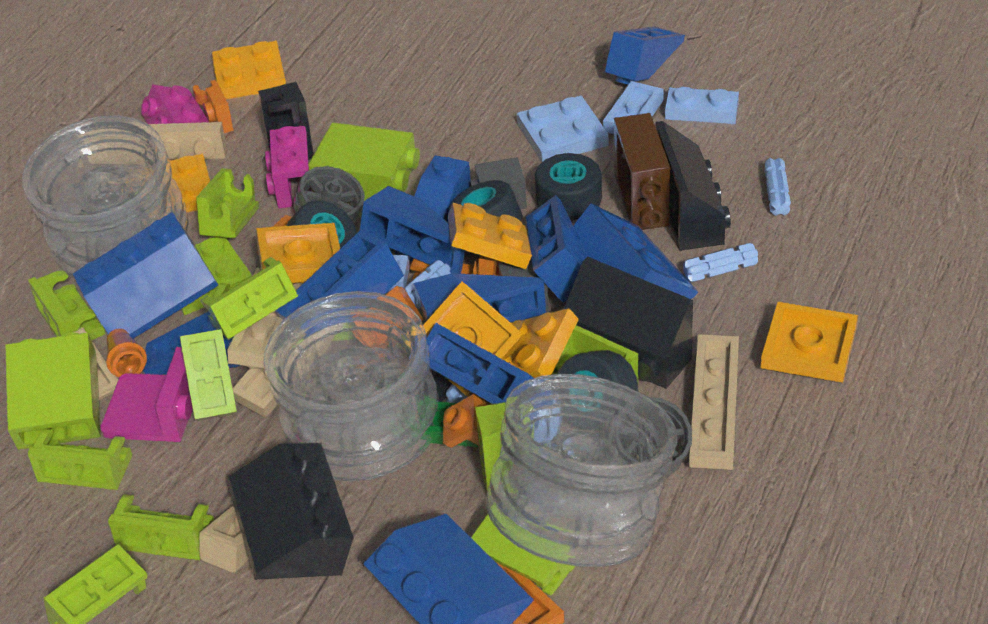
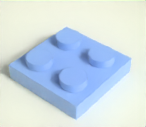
[517,95,609,163]

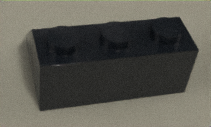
[655,121,731,251]
[564,256,693,389]
[227,443,354,580]

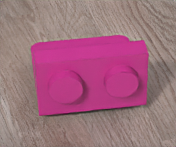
[100,347,192,442]

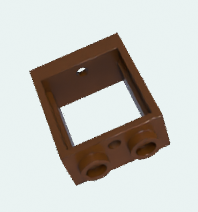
[614,113,670,230]

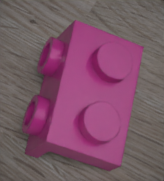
[141,84,209,124]
[265,126,309,209]

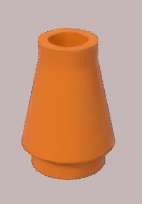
[106,329,147,377]

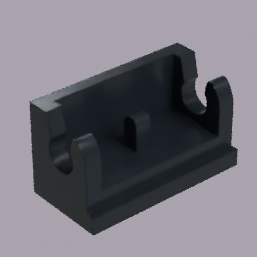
[258,82,314,160]

